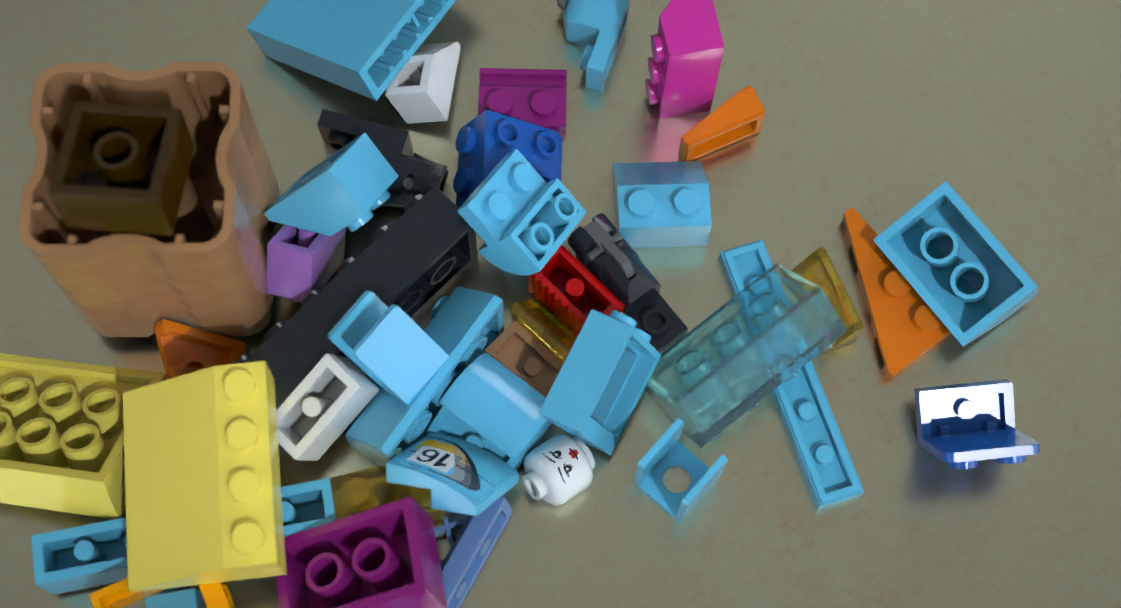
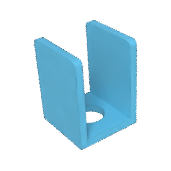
[328,290,450,405]
[633,418,728,523]

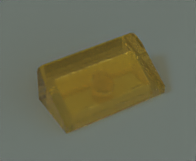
[787,247,864,353]
[511,299,577,363]

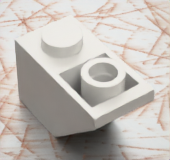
[385,42,461,124]

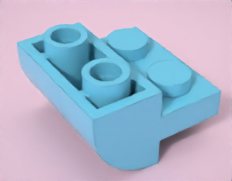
[457,149,587,276]
[425,352,551,471]

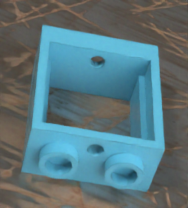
[538,309,661,456]

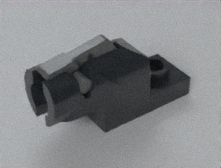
[317,109,448,208]
[568,213,688,353]

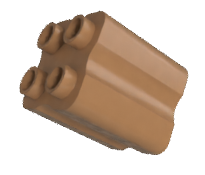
[18,62,279,337]

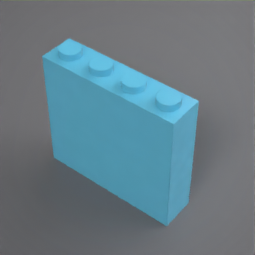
[246,0,456,101]

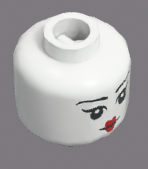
[522,434,595,506]

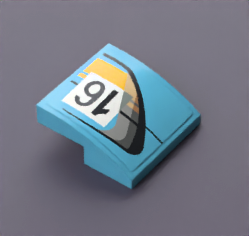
[386,432,519,516]

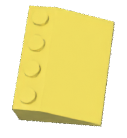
[0,353,167,520]
[123,361,286,592]

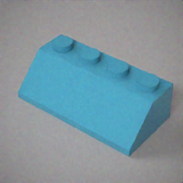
[345,286,505,472]

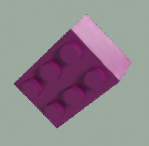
[276,496,447,608]

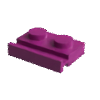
[478,68,567,135]

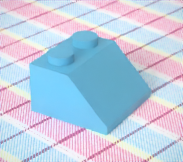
[264,133,399,236]
[613,161,712,248]

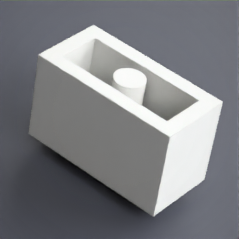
[276,353,380,461]

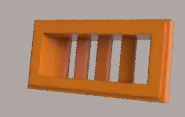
[678,85,766,161]

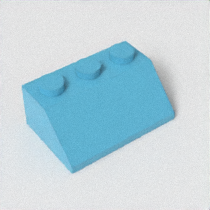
[873,181,1039,347]

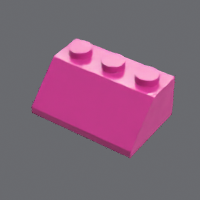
[645,0,725,120]

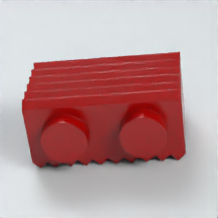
[529,244,625,337]

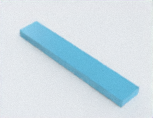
[719,239,864,510]

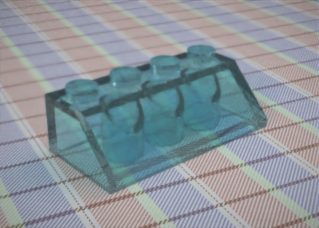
[645,263,847,448]

